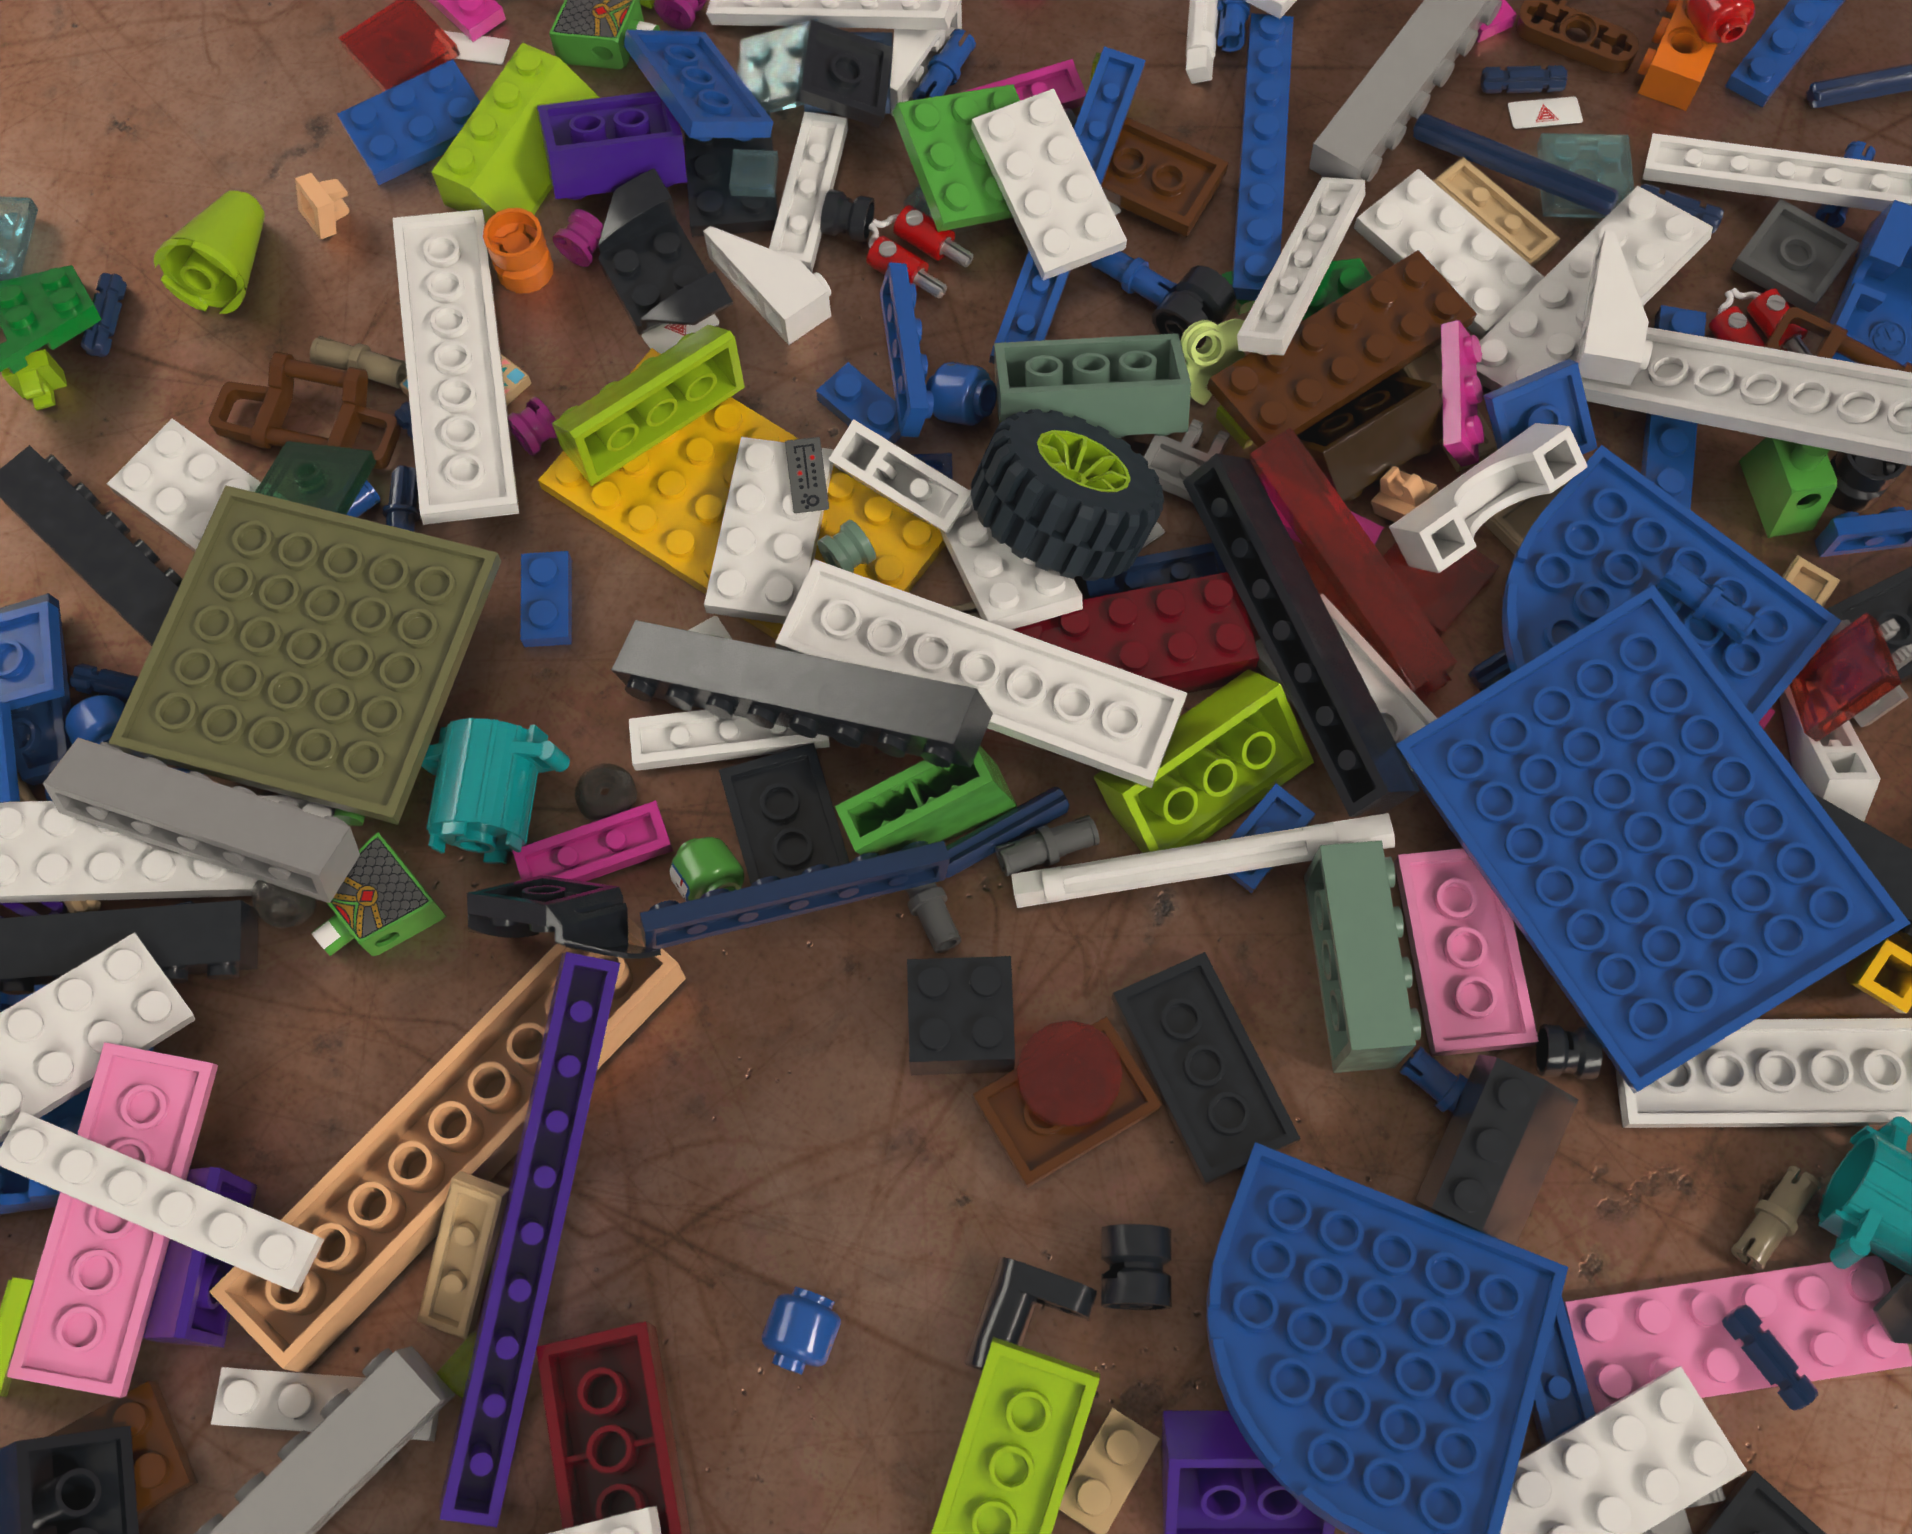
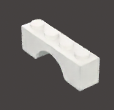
[1389,423,1588,573]

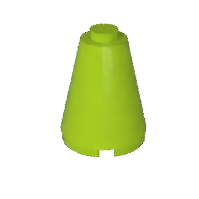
[153,190,265,314]

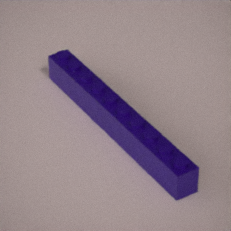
[439,952,620,1527]

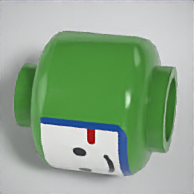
[669,837,745,902]

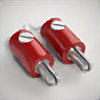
[866,205,973,298]
[1708,288,1813,355]

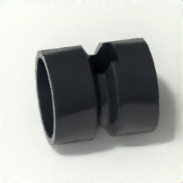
[1152,265,1237,349]
[1829,451,1907,512]
[1101,1224,1172,1311]

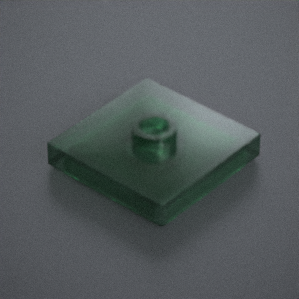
[255,441,376,515]

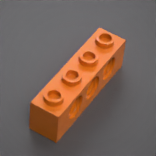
[1637,0,1717,111]

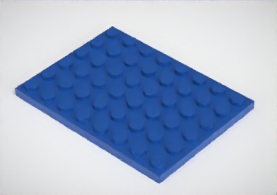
[1396,585,1910,1093]

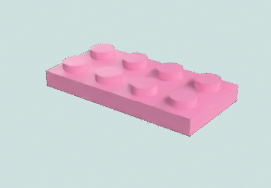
[1394,848,1539,1057]

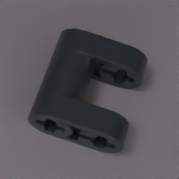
[965,1257,1097,1371]

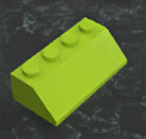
[432,43,600,223]
[552,325,745,486]
[1093,669,1314,853]

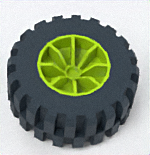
[970,409,1164,581]

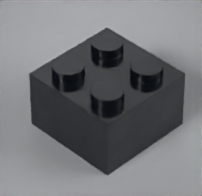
[907,956,1015,1075]

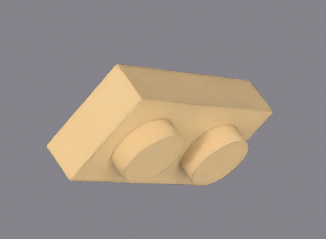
[1059,1408,1160,1534]

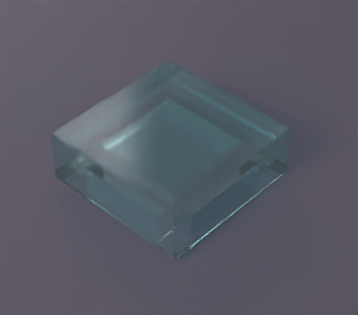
[729,149,779,197]

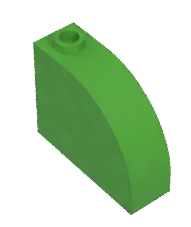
[835,746,1018,856]

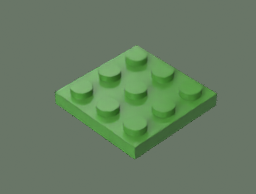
[892,84,1020,232]

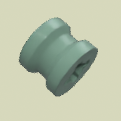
[817,519,876,573]

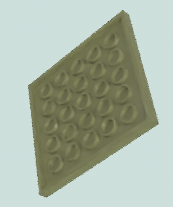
[108,485,501,824]

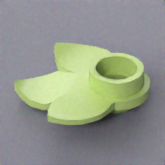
[1180,319,1246,405]

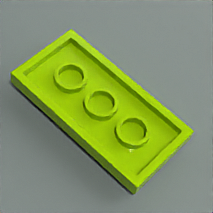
[931,1337,1100,1534]

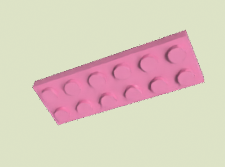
[6,1042,218,1398]
[1564,1255,1912,1414]

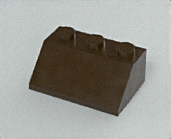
[1277,374,1443,502]

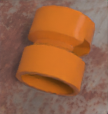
[483,208,554,293]

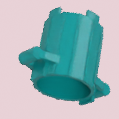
[421,718,570,864]
[1818,1116,1912,1276]

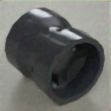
[820,189,875,243]
[1535,1024,1602,1081]

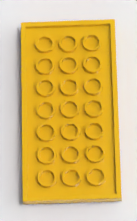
[538,348,946,640]

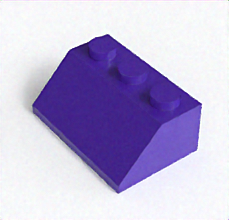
[537,91,687,200]
[143,1167,257,1348]
[1161,1411,1335,1534]

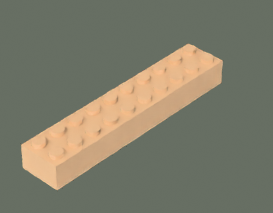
[209,918,686,1373]

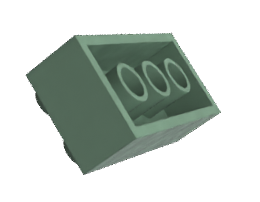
[994,334,1191,438]
[1304,840,1421,1073]

